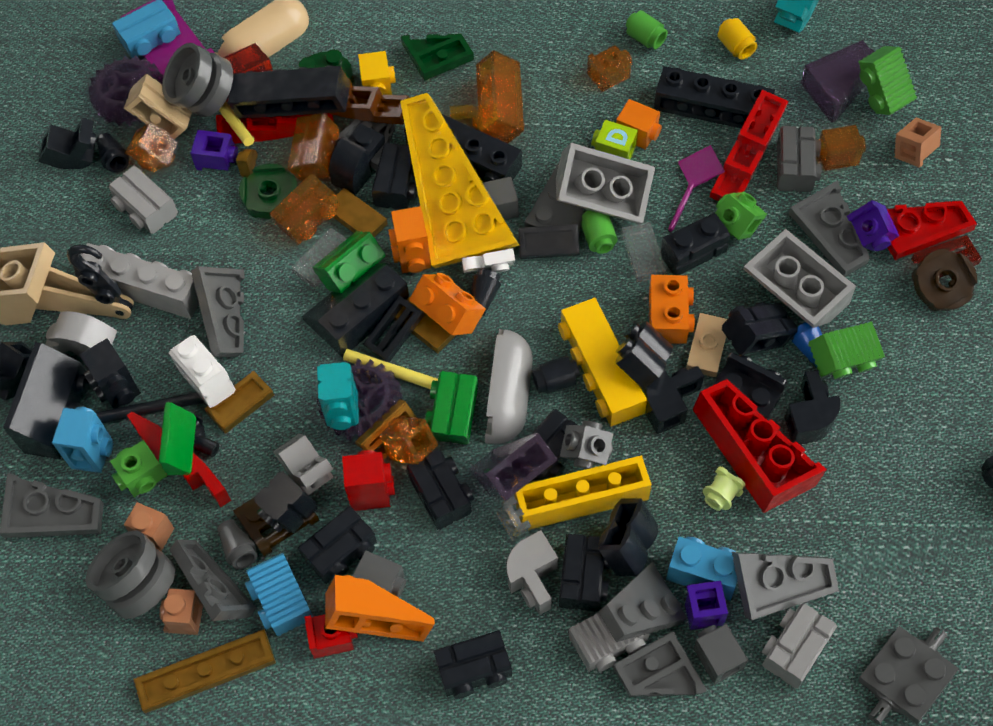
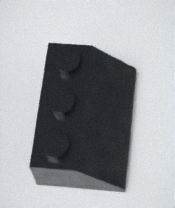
[302,263,409,357]
[3,342,90,460]

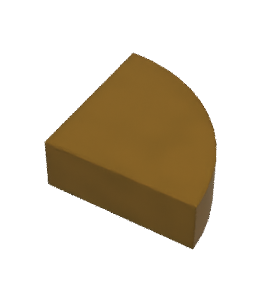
[236,149,257,178]

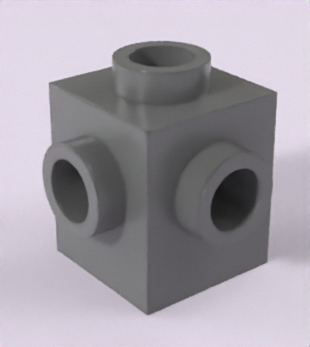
[560,420,613,469]

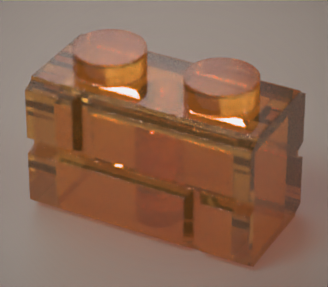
[287,114,339,182]
[269,174,340,245]

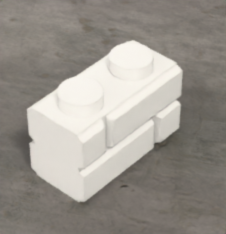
[169,335,236,408]

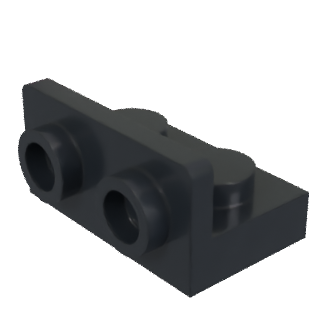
[713,352,787,420]

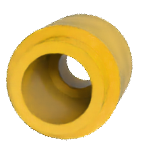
[717,18,757,60]

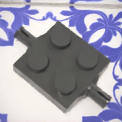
[858,626,959,725]

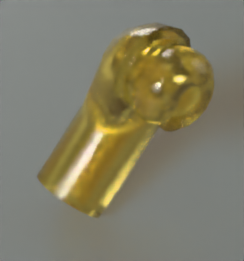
[450,104,489,128]

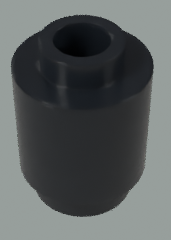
[531,355,580,394]

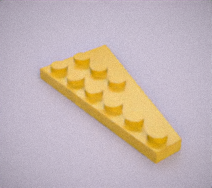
[400,93,520,268]

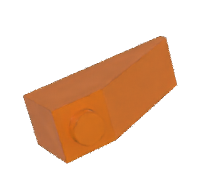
[325,575,435,642]

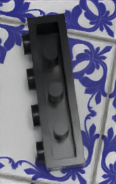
[227,65,350,119]
[654,66,776,128]
[404,114,522,183]

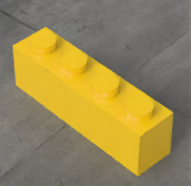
[558,298,647,427]
[514,455,651,531]

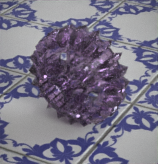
[88,55,163,126]
[317,358,403,441]

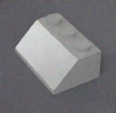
[556,143,655,224]
[743,229,856,328]

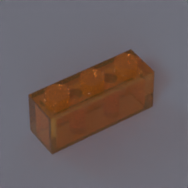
[476,50,524,143]

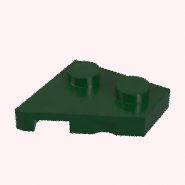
[401,34,474,81]

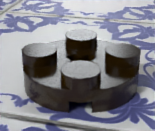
[912,249,977,311]

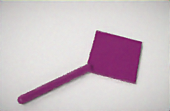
[668,145,725,231]

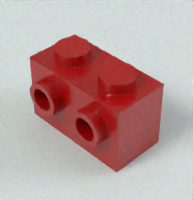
[342,450,395,511]

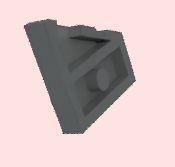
[612,631,707,697]

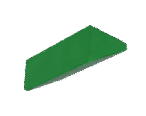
[159,402,196,475]

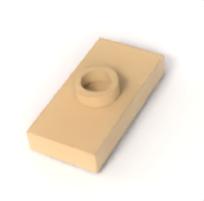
[686,313,727,377]

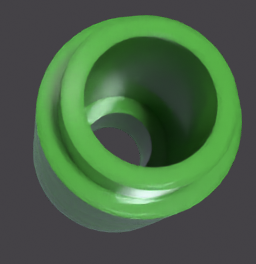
[626,10,668,49]
[581,210,618,254]

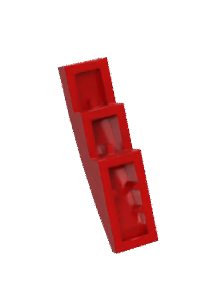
[709,90,789,201]
[215,113,334,144]
[127,412,232,508]

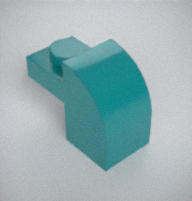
[774,0,819,33]

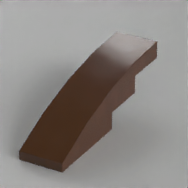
[329,78,409,125]

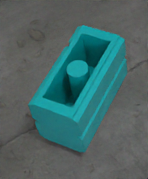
[317,362,359,430]

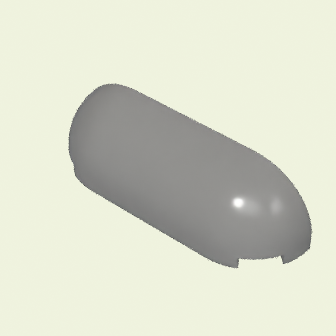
[485,329,533,444]

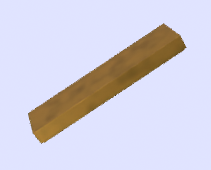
[134,629,276,714]

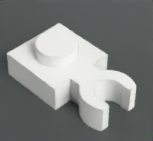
[462,248,515,273]

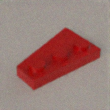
[887,201,977,260]

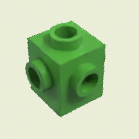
[715,192,767,240]
[110,440,167,497]

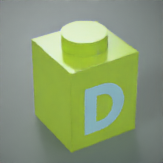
[591,120,638,160]

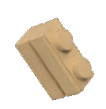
[124,74,192,141]

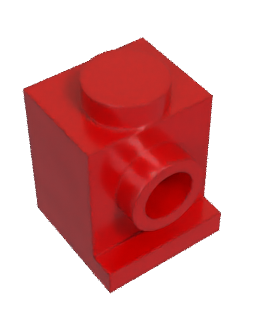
[304,614,358,659]

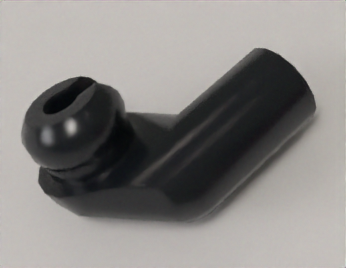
[194,414,220,457]

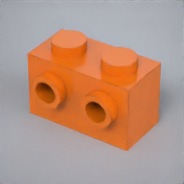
[388,206,431,273]
[409,273,486,335]
[649,275,695,344]

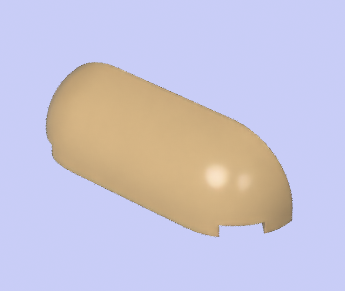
[215,0,309,72]

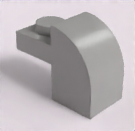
[45,311,117,356]
[273,433,333,495]
[507,530,558,615]

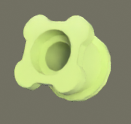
[703,466,745,511]

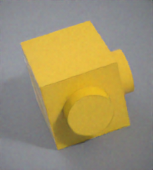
[358,51,396,95]

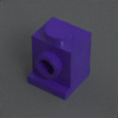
[190,130,238,171]
[847,200,899,251]
[685,580,728,630]

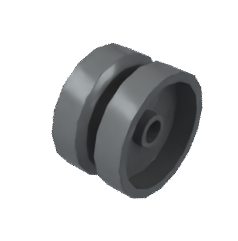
[162,43,233,117]
[85,530,176,619]

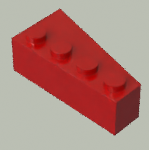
[693,379,827,513]

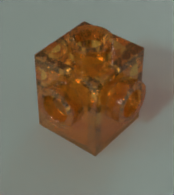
[125,123,178,172]
[379,416,438,464]

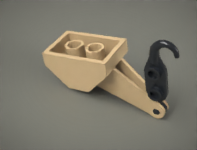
[0,242,134,325]

